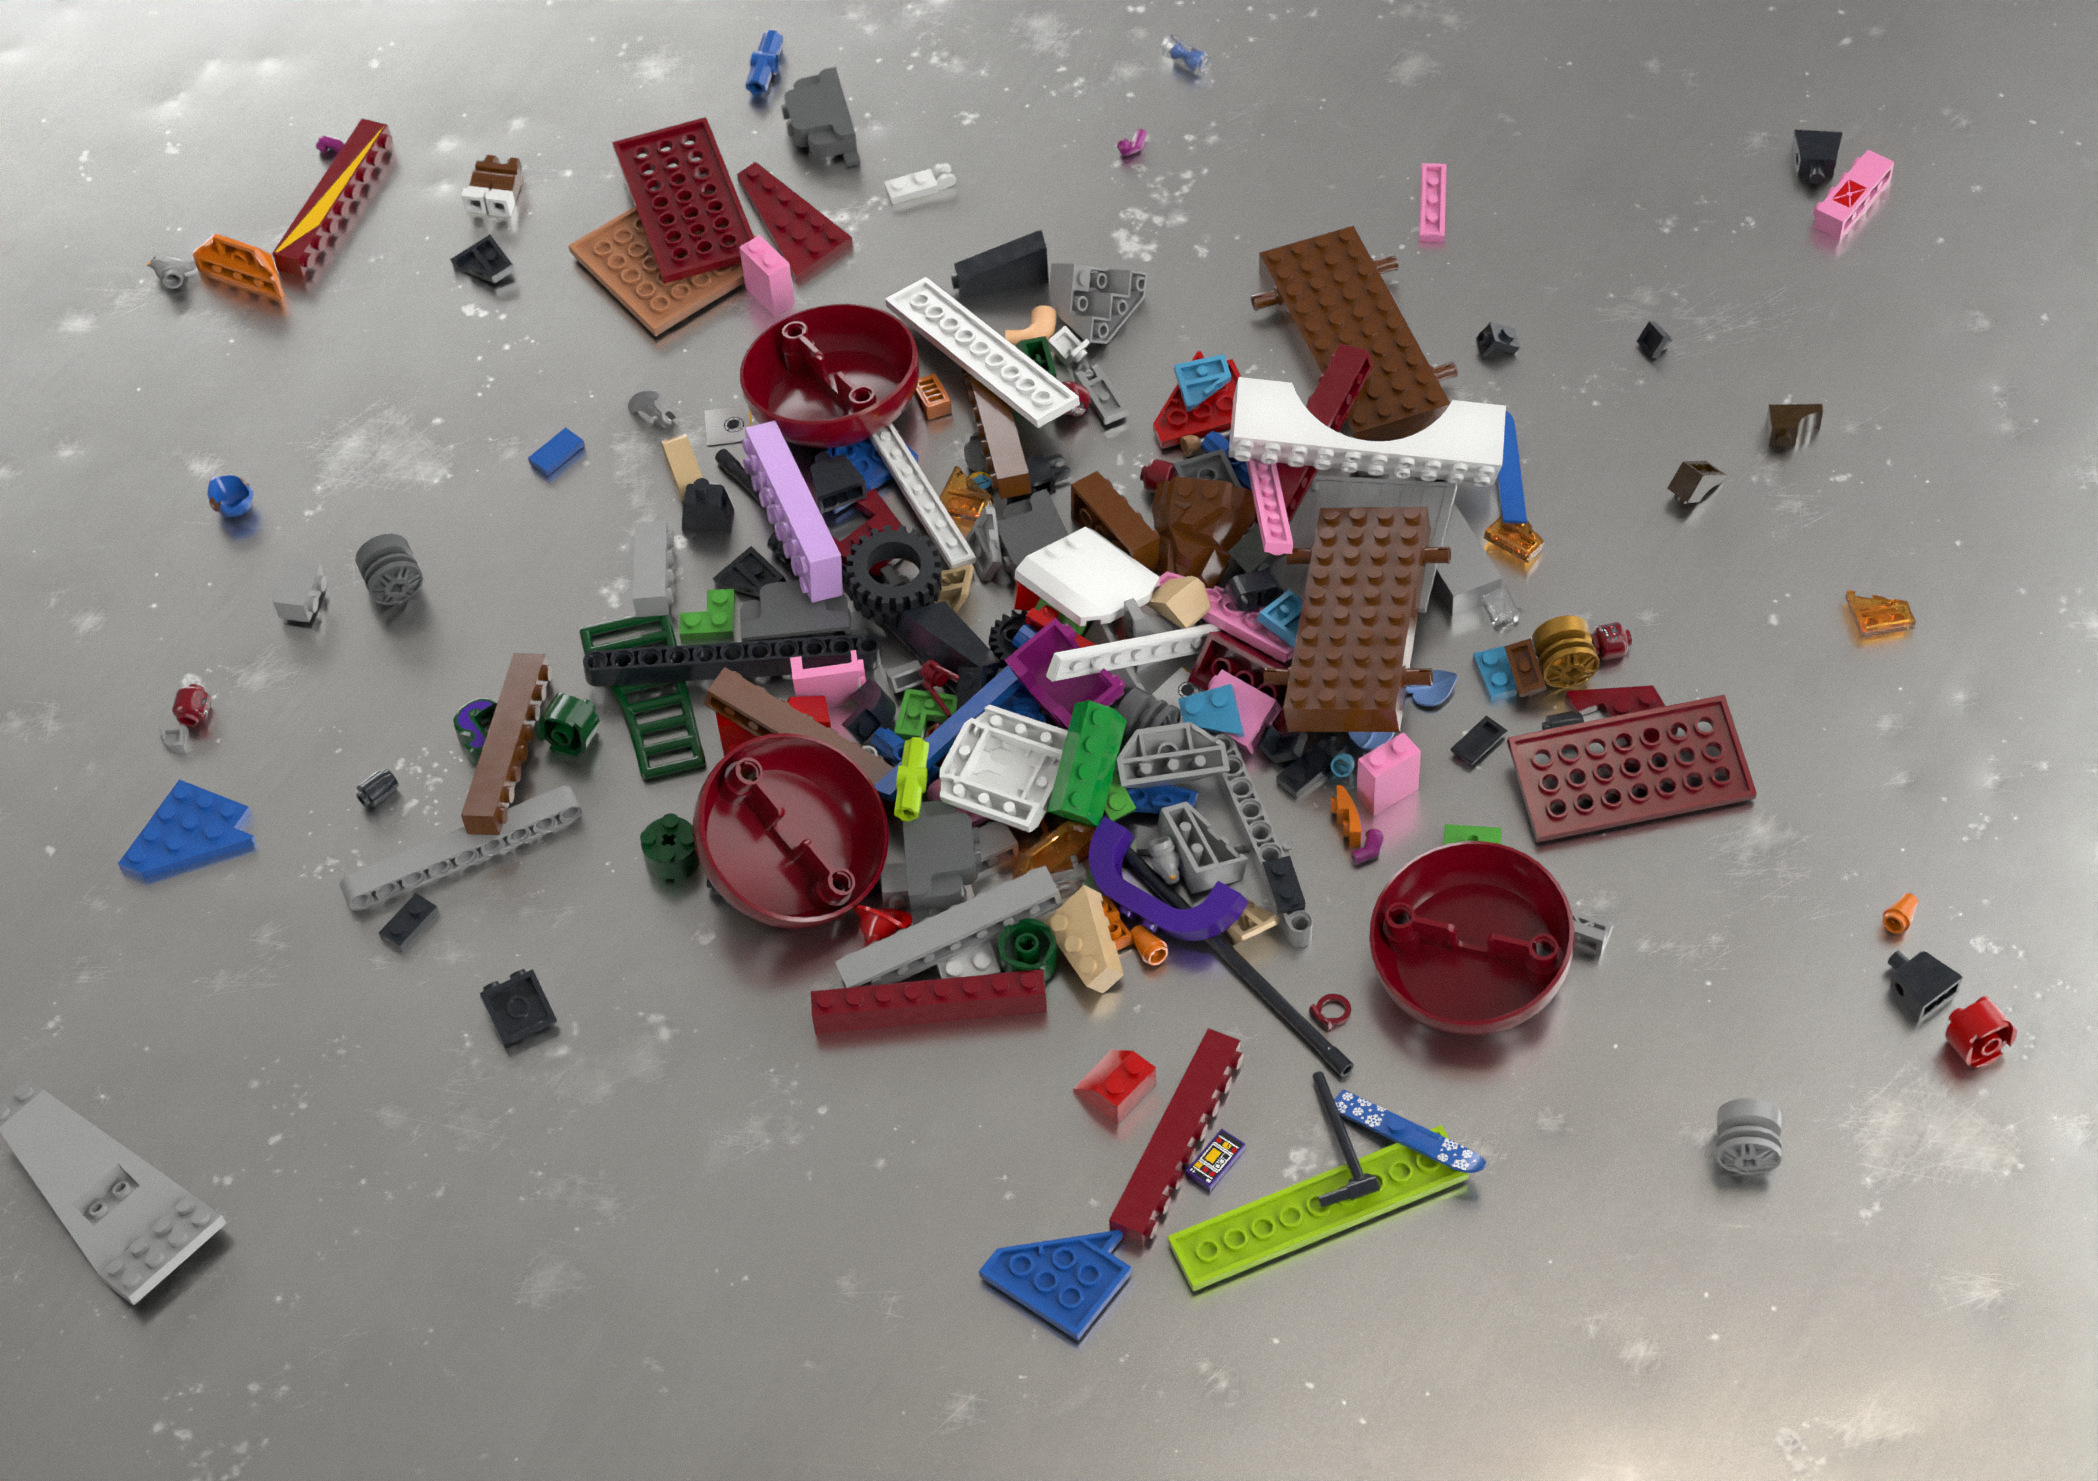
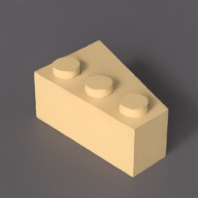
[1044,885,1124,993]

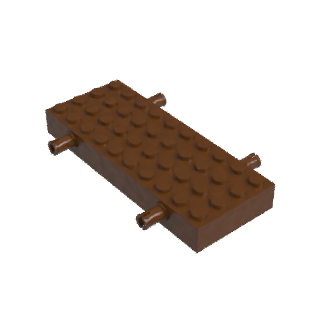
[1251,226,1458,442]
[1264,507,1451,732]

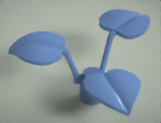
[1349,670,1457,750]

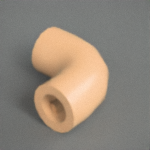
[1005,305,1056,346]

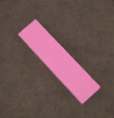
[1419,163,1447,242]

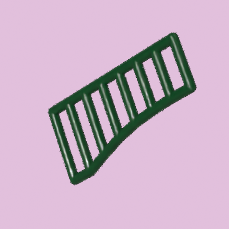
[580,614,706,779]

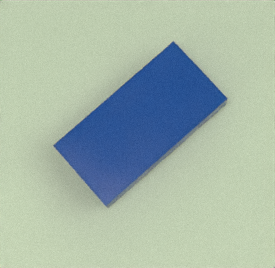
[528,427,585,476]

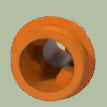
[1882,893,1919,934]
[1130,925,1168,966]

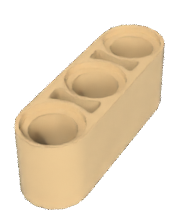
[661,434,703,501]

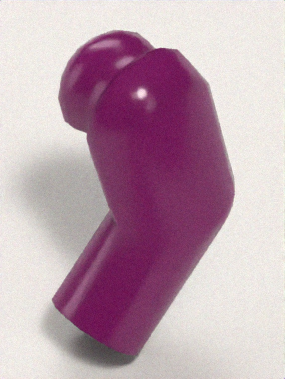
[1117,129,1148,156]
[316,135,344,154]
[1351,828,1384,865]

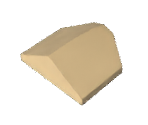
[934,564,974,613]
[1145,576,1210,629]
[1224,900,1280,945]

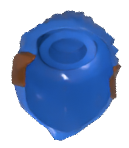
[207,475,254,518]

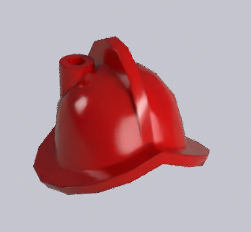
[853,905,913,947]

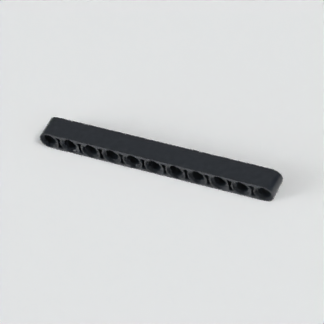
[583,634,882,687]

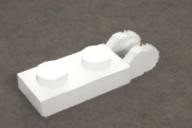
[884,163,956,205]

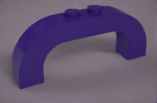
[1089,816,1249,941]

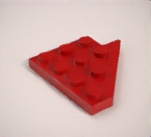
[1153,351,1241,449]

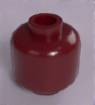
[1140,459,1176,494]

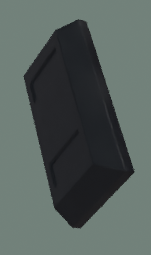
[1450,715,1508,766]

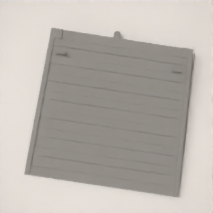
[1270,475,1457,613]

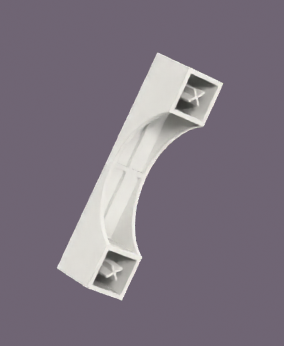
[1228,377,1506,487]

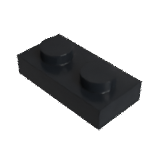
[957,667,987,711]
[1262,856,1306,915]
[379,893,439,952]

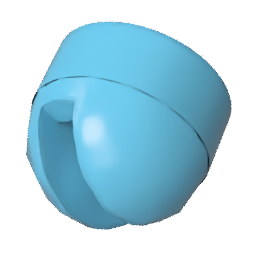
[1331,753,1354,777]

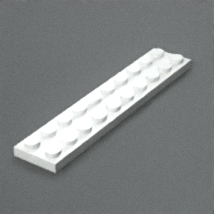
[885,277,1080,428]

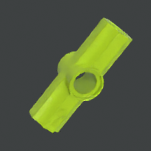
[894,737,929,822]

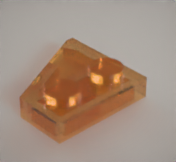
[939,466,994,521]
[1483,515,1544,563]
[1845,590,1916,638]

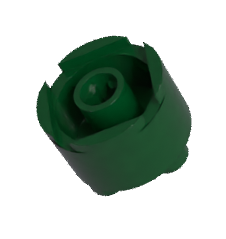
[536,692,600,757]
[640,813,700,881]
[998,918,1057,983]

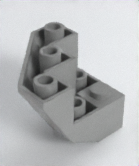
[1049,263,1147,344]

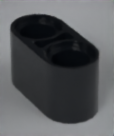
[1226,570,1284,611]

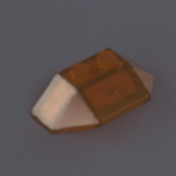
[1012,821,1097,883]

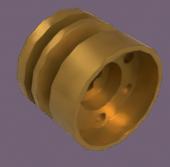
[1532,615,1600,688]

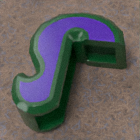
[453,698,497,765]

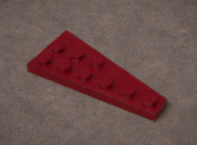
[737,161,853,283]

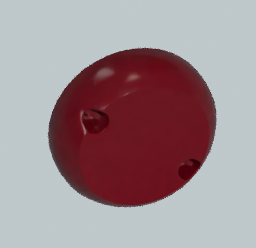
[740,304,920,449]
[693,733,889,929]
[1369,841,1575,1035]

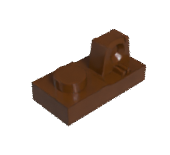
[1504,638,1547,698]

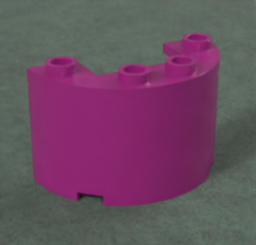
[1005,618,1126,731]

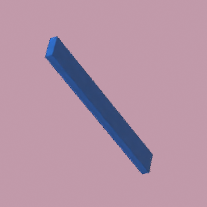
[874,665,1023,802]

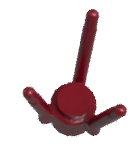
[920,660,959,718]

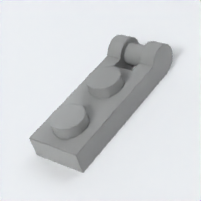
[1073,364,1128,425]

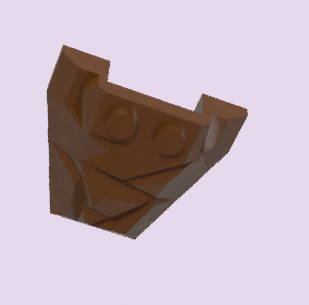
[1152,476,1257,589]

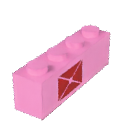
[1813,150,1894,239]

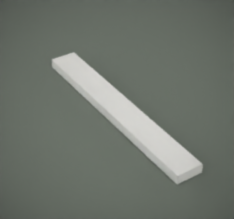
[869,424,976,569]
[1046,624,1221,682]

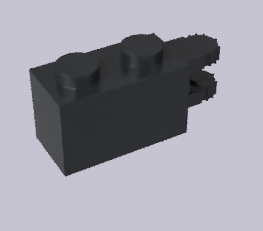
[996,454,1072,506]

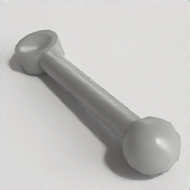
[1234,840,1293,854]

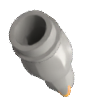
[147,255,196,289]
[1149,836,1180,884]

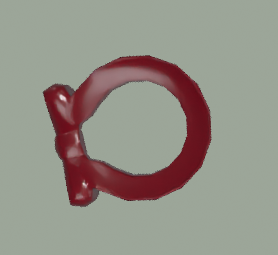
[1309,993,1351,1032]

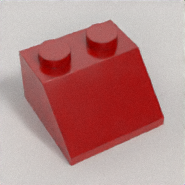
[1073,1049,1157,1124]

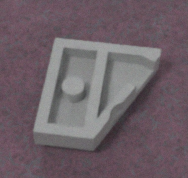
[965,506,1002,581]

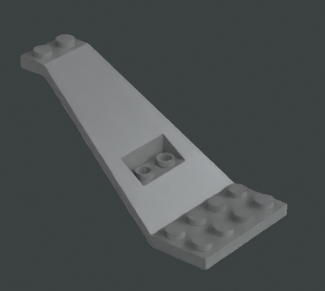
[0,1080,227,1305]

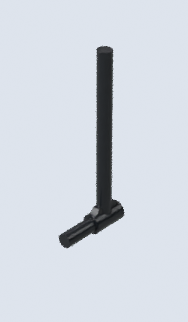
[1312,1071,1380,1208]

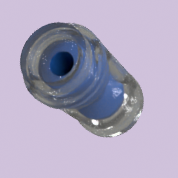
[1160,34,1212,75]

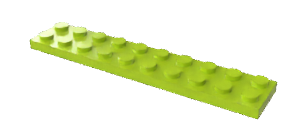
[1168,1125,1469,1291]

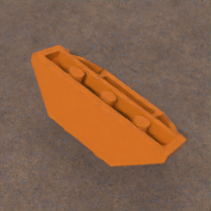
[192,233,284,299]

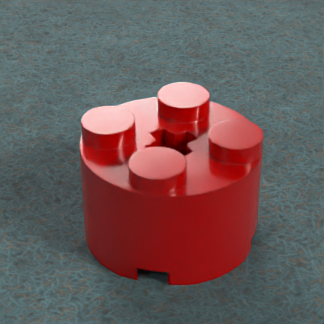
[1945,996,2017,1067]

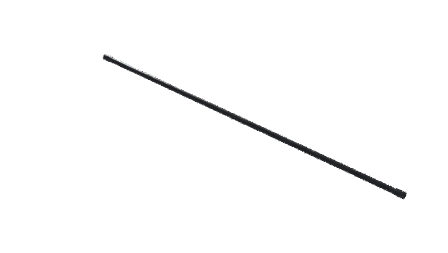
[715,449,1354,1077]

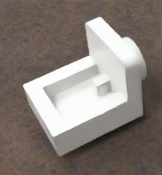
[1047,326,1090,366]

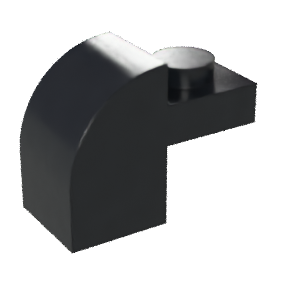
[841,678,896,745]

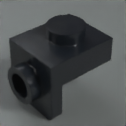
[1476,322,1520,357]
[1259,725,1308,763]

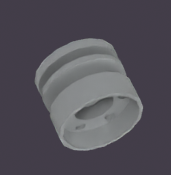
[1717,1098,1782,1175]

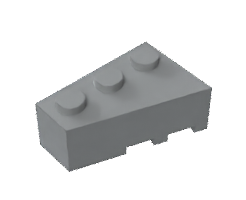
[1157,802,1248,894]

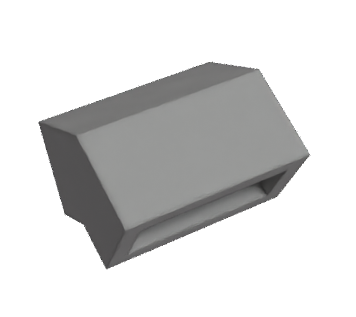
[886,660,924,693]

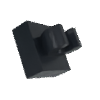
[1636,321,1673,358]

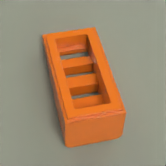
[915,374,952,420]

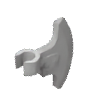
[628,390,677,427]

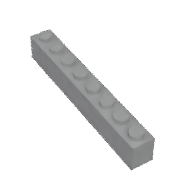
[835,865,1063,988]

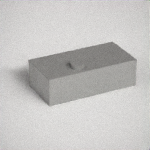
[1433,502,1502,616]

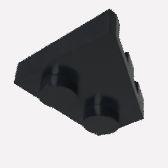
[450,234,515,283]
[713,546,787,597]

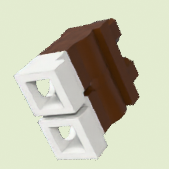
[461,154,523,218]

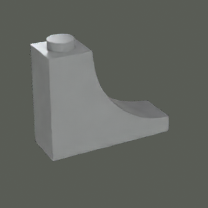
[1124,598,1197,671]

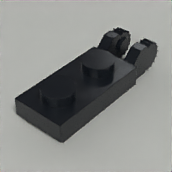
[1276,732,1350,798]

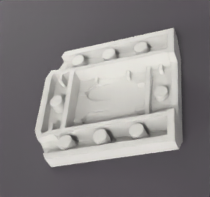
[1015,527,1160,626]
[940,705,1068,832]

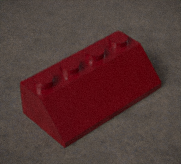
[1188,631,1289,731]

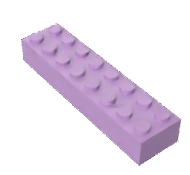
[742,421,843,603]

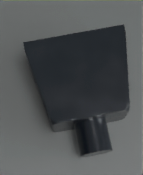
[1791,130,1842,184]
[810,451,867,514]
[682,478,735,532]
[1887,950,1963,1022]

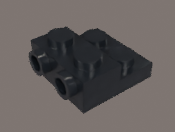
[479,969,557,1047]

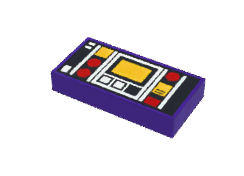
[1186,1128,1246,1191]

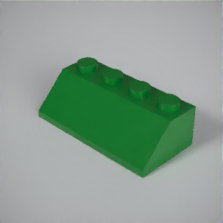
[1047,700,1127,828]

